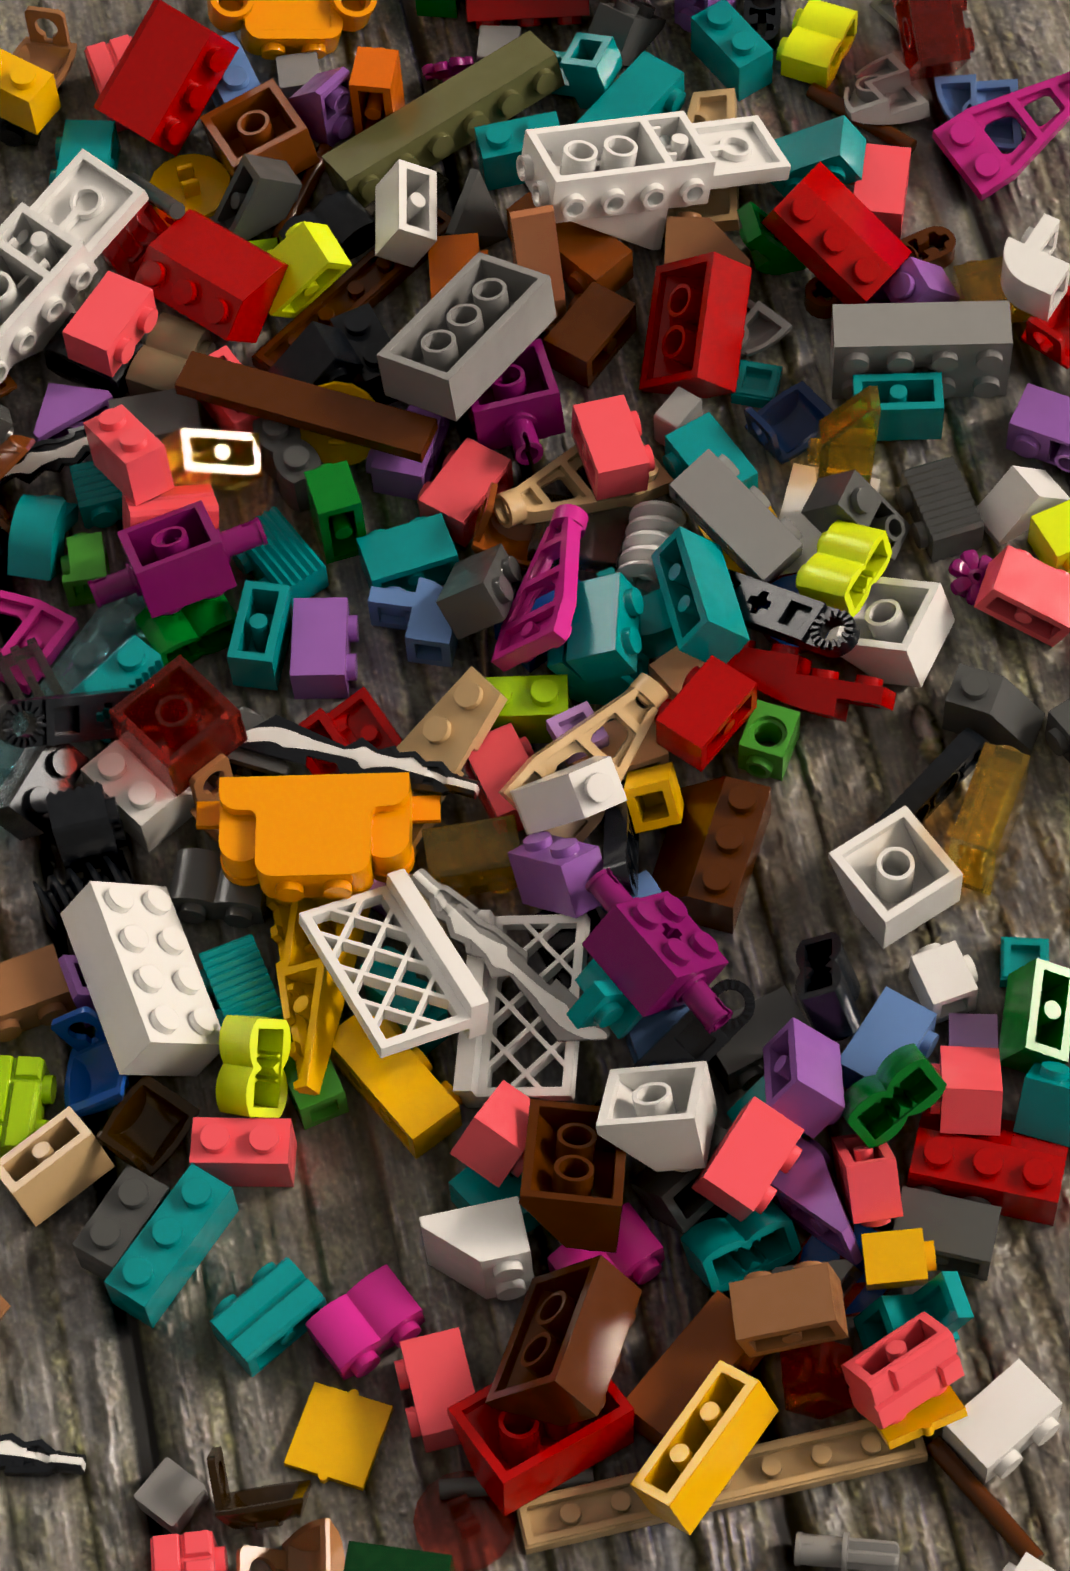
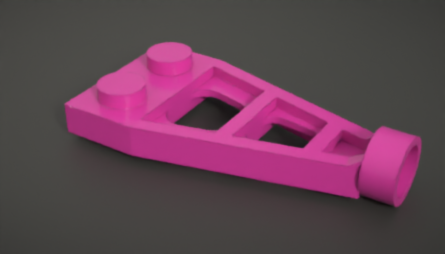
[932,71,1070,201]
[491,504,589,672]
[0,590,79,695]

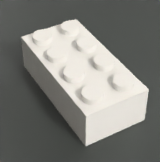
[60,881,221,1077]

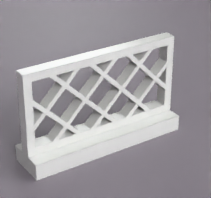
[299,868,489,1058]
[453,910,591,1108]

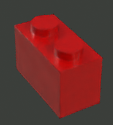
[654,655,757,772]

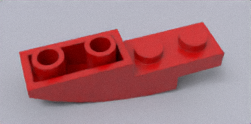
[726,640,896,722]

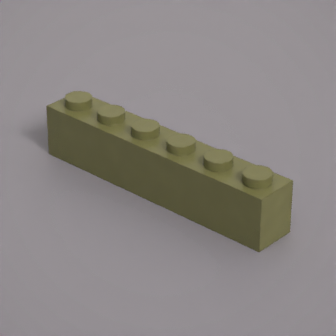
[321,30,565,207]

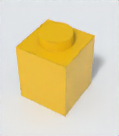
[624,762,685,834]
[861,1228,937,1291]

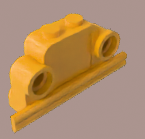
[207,0,377,60]
[196,772,441,902]

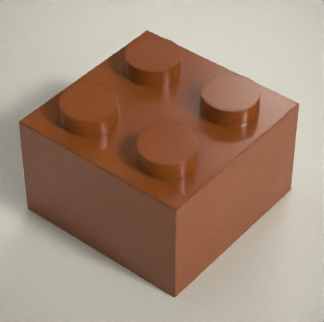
[200,78,320,178]

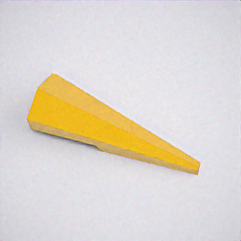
[266,896,371,1096]

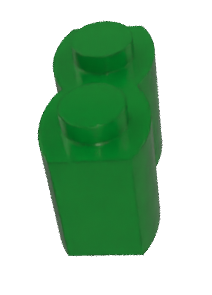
[134,593,237,674]
[842,1043,947,1148]

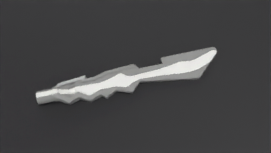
[411,868,611,1042]

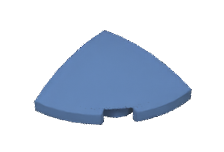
[934,74,1022,152]

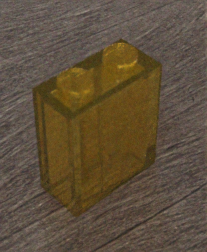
[948,742,1031,896]

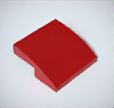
[298,686,403,775]

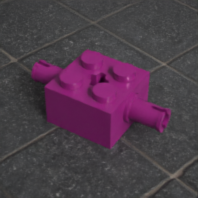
[467,338,566,465]
[88,500,268,619]
[582,868,733,1034]

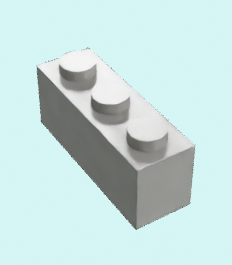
[669,448,803,584]

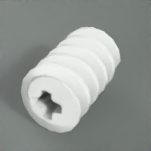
[616,500,686,596]

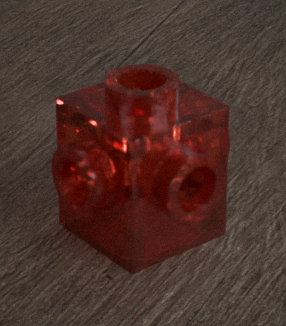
[780,1341,854,1420]

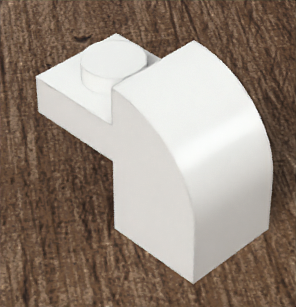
[1000,213,1070,321]

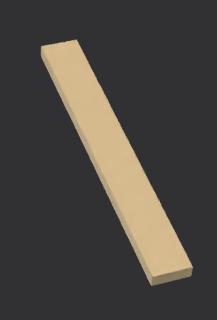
[516,1419,928,1555]

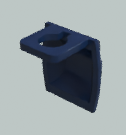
[744,381,841,465]

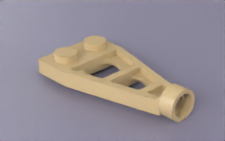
[493,441,674,528]
[498,673,669,842]

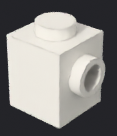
[908,940,979,1024]

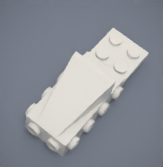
[516,111,791,250]
[0,149,149,384]

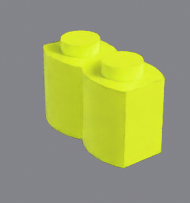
[776,0,858,89]
[796,520,892,617]
[215,1015,291,1118]

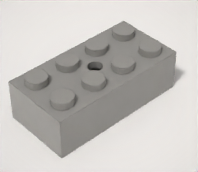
[377,252,557,421]
[830,300,1013,401]

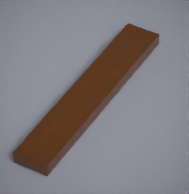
[252,207,452,372]
[175,351,438,463]

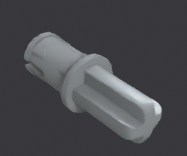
[794,1531,900,1571]

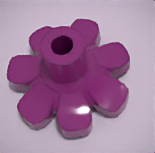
[421,56,474,82]
[948,549,992,606]

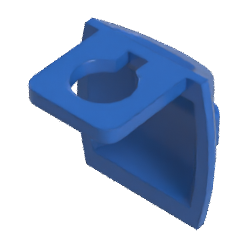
[51,1006,129,1117]

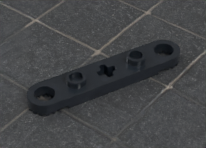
[728,569,860,658]
[0,682,208,748]
[594,979,755,1106]

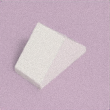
[977,465,1070,547]

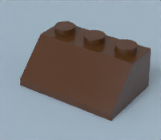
[652,776,772,934]
[519,1099,626,1253]
[485,1255,642,1427]

